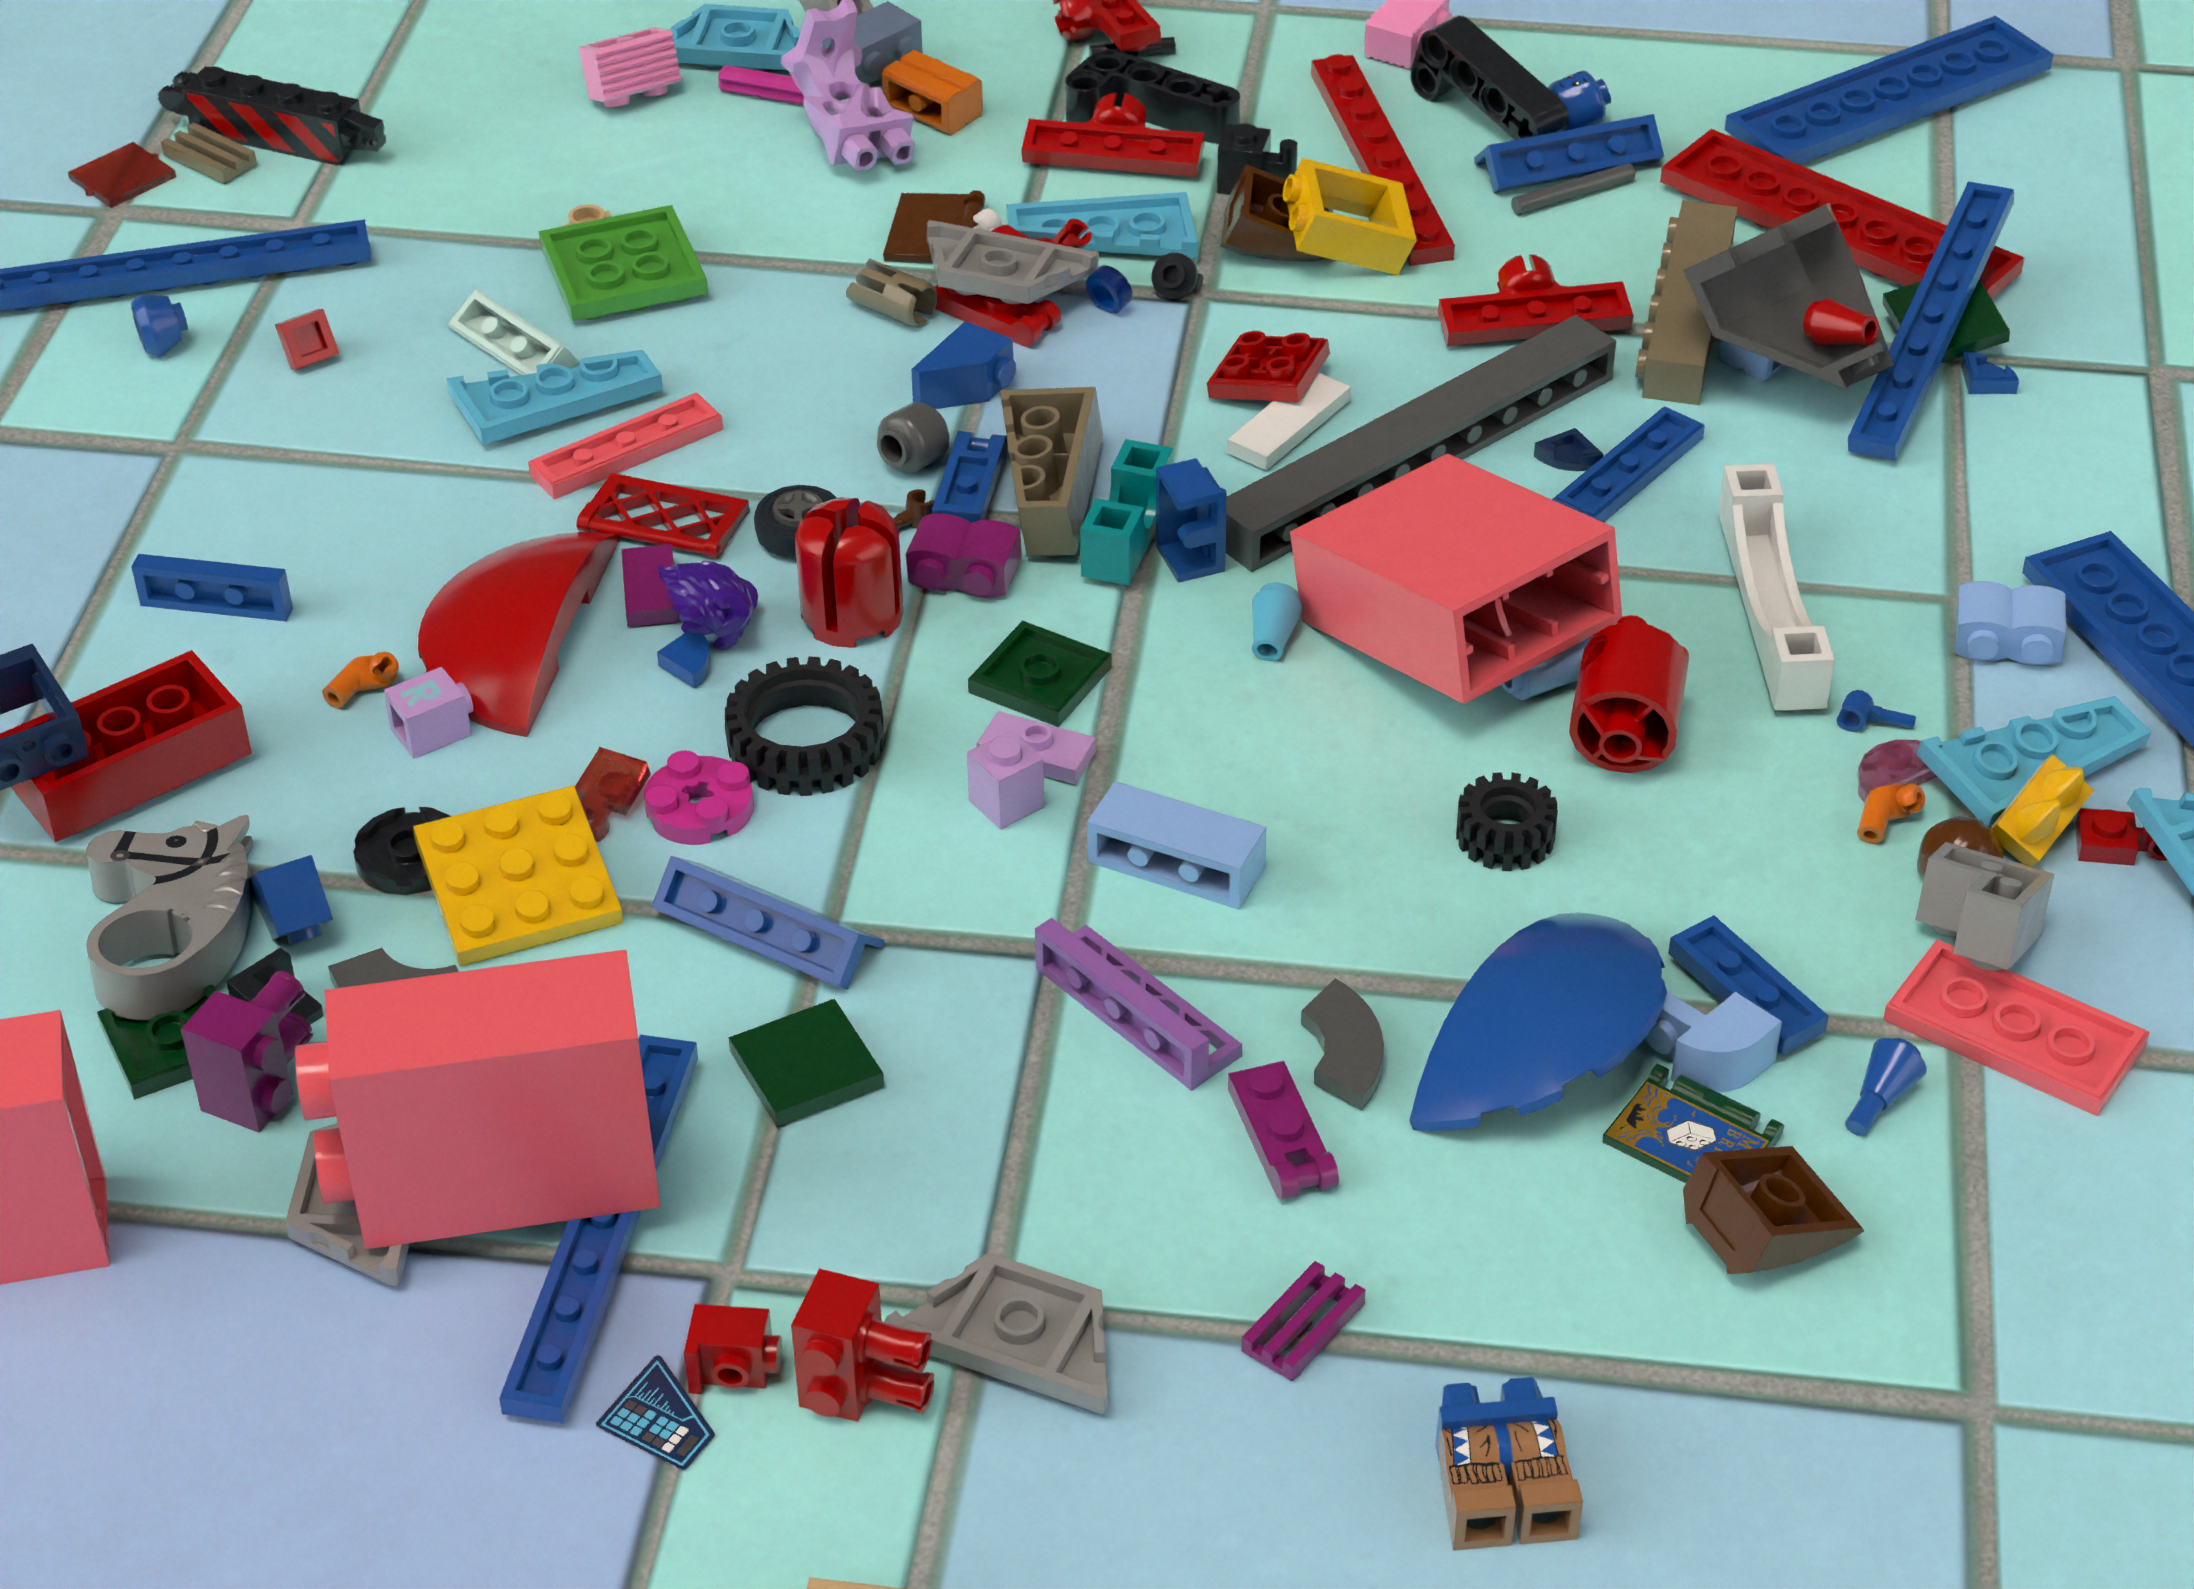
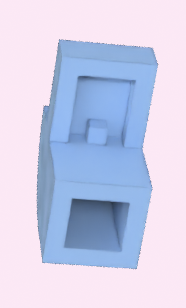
[1643,991,1782,1093]

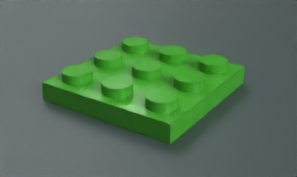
[539,205,708,322]

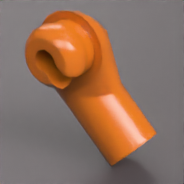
[322,651,399,708]
[1857,783,1925,844]

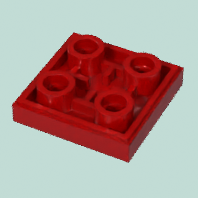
[1206,331,1330,402]

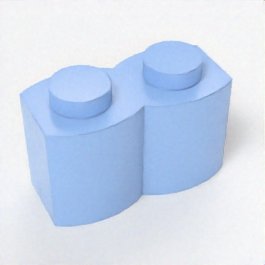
[1955,581,2066,665]

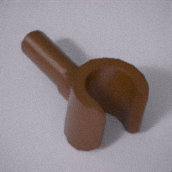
[893,489,935,529]

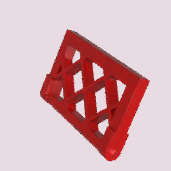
[576,473,749,559]

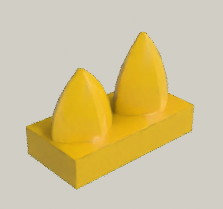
[1991,754,2094,867]

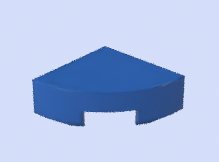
[1961,352,2019,394]
[657,632,710,688]

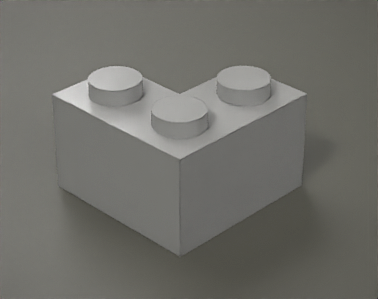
[1915,842,2055,971]

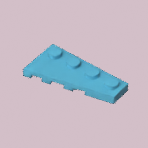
[1006,192,1198,258]
[446,350,663,445]
[1916,696,2152,827]

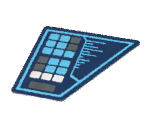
[596,1355,715,1470]

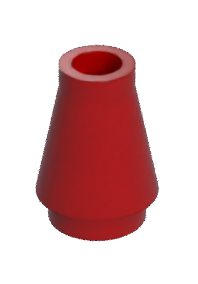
[1803,298,1879,346]

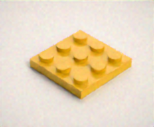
[413,785,623,967]

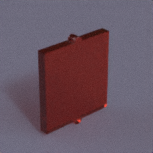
[68,142,176,208]

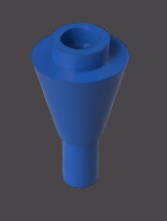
[1845,1038,1927,1136]

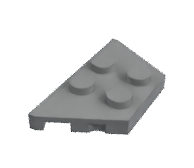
[927,220,1099,304]
[285,1123,409,1286]
[884,1252,1108,1415]

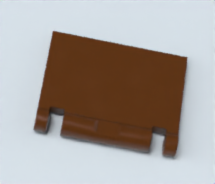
[883,190,986,262]

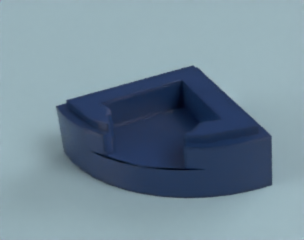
[1534,428,1603,471]

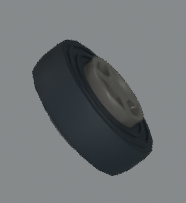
[754,485,837,559]

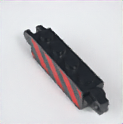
[157,66,386,165]

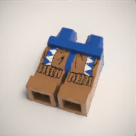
[1435,1377,1583,1551]

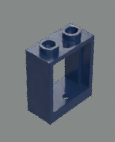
[0,643,89,791]

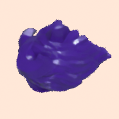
[658,560,758,650]

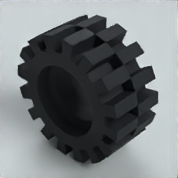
[1456,772,1558,871]

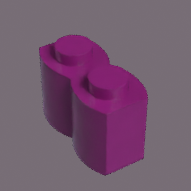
[905,513,1022,598]

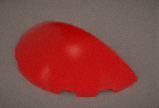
[418,532,619,737]

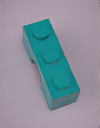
[1080,439,1173,586]

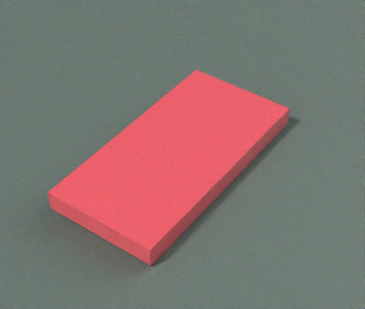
[1883,939,2150,1116]

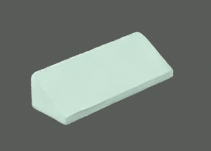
[447,289,579,375]

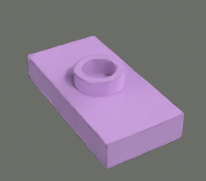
[976,711,1096,785]

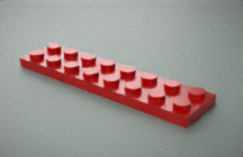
[1660,129,2025,299]

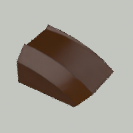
[1220,164,1334,261]
[1683,1146,1864,1274]

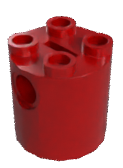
[1569,615,1689,773]

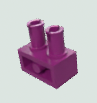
[181,971,313,1133]

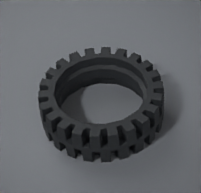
[725,656,884,796]

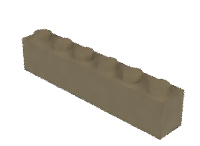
[1635,200,1738,405]

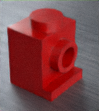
[684,1304,782,1394]

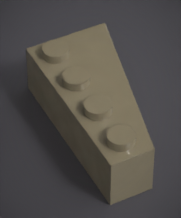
[999,387,1103,557]

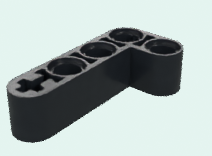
[1410,15,1569,140]
[1065,50,1240,144]

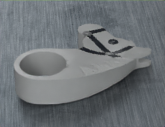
[86,815,253,1020]

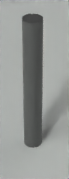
[1511,163,1635,215]

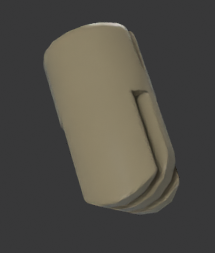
[846,258,937,327]

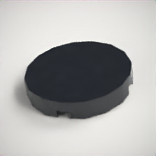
[353,807,451,895]

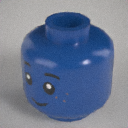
[1548,71,1611,131]

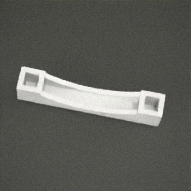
[1718,463,1835,711]

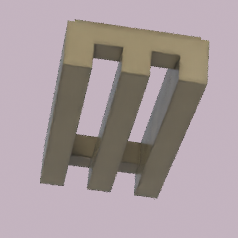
[161,122,257,184]

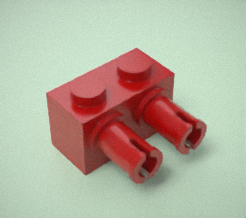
[791,1268,935,1422]

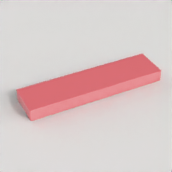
[528,393,723,500]

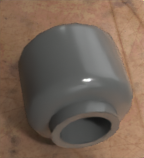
[877,402,950,473]

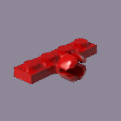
[1053,0,1161,52]
[1021,92,1204,177]
[1438,254,1634,346]

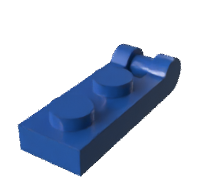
[932,431,1008,523]

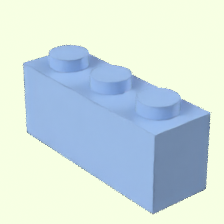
[1087,781,1267,909]

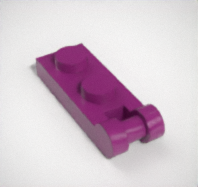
[1228,1061,1339,1200]

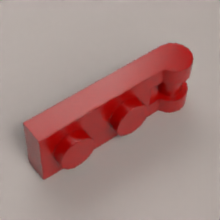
[935,285,1062,347]

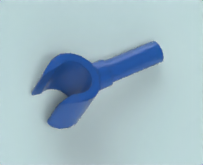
[1836,690,1916,732]

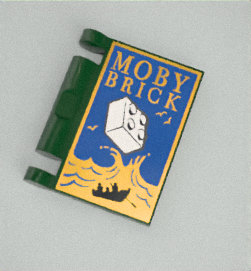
[1602,1064,1784,1183]

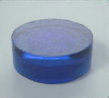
[1086,265,1133,314]

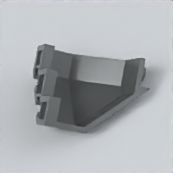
[1684,203,1894,389]

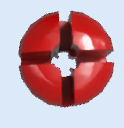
[795,497,903,648]

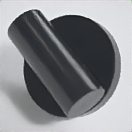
[1151,253,1203,300]

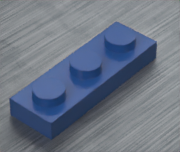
[131,554,293,622]
[1668,915,1829,1056]

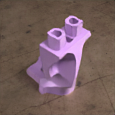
[781,0,914,171]

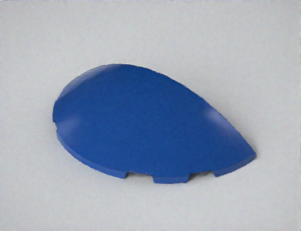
[1409,912,1667,1131]

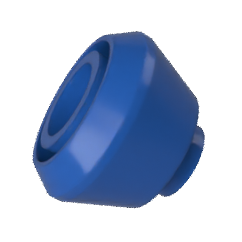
[131,294,188,357]

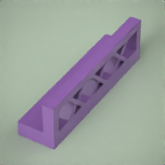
[1035,918,1242,1091]

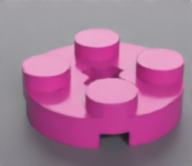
[644,750,754,845]

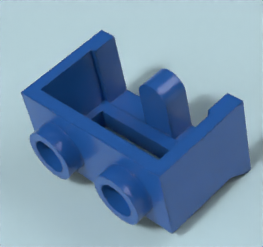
[1156,458,1227,583]

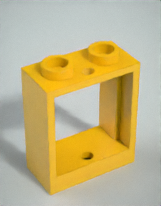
[1283,158,1417,275]

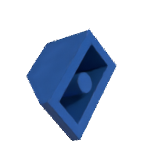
[911,321,1016,409]
[249,855,333,946]

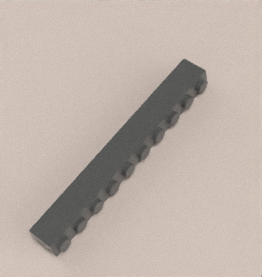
[1226,315,1616,572]

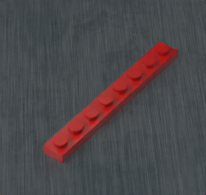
[1311,54,1455,266]

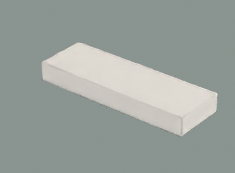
[1227,372,1351,471]

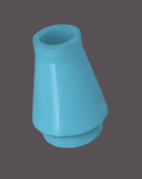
[1252,582,1303,661]

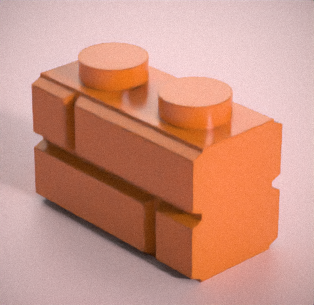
[882,50,983,136]

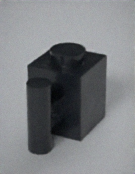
[1217,123,1298,195]

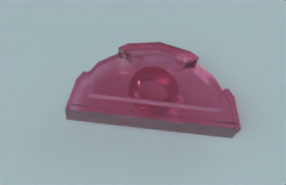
[1857,740,1937,803]

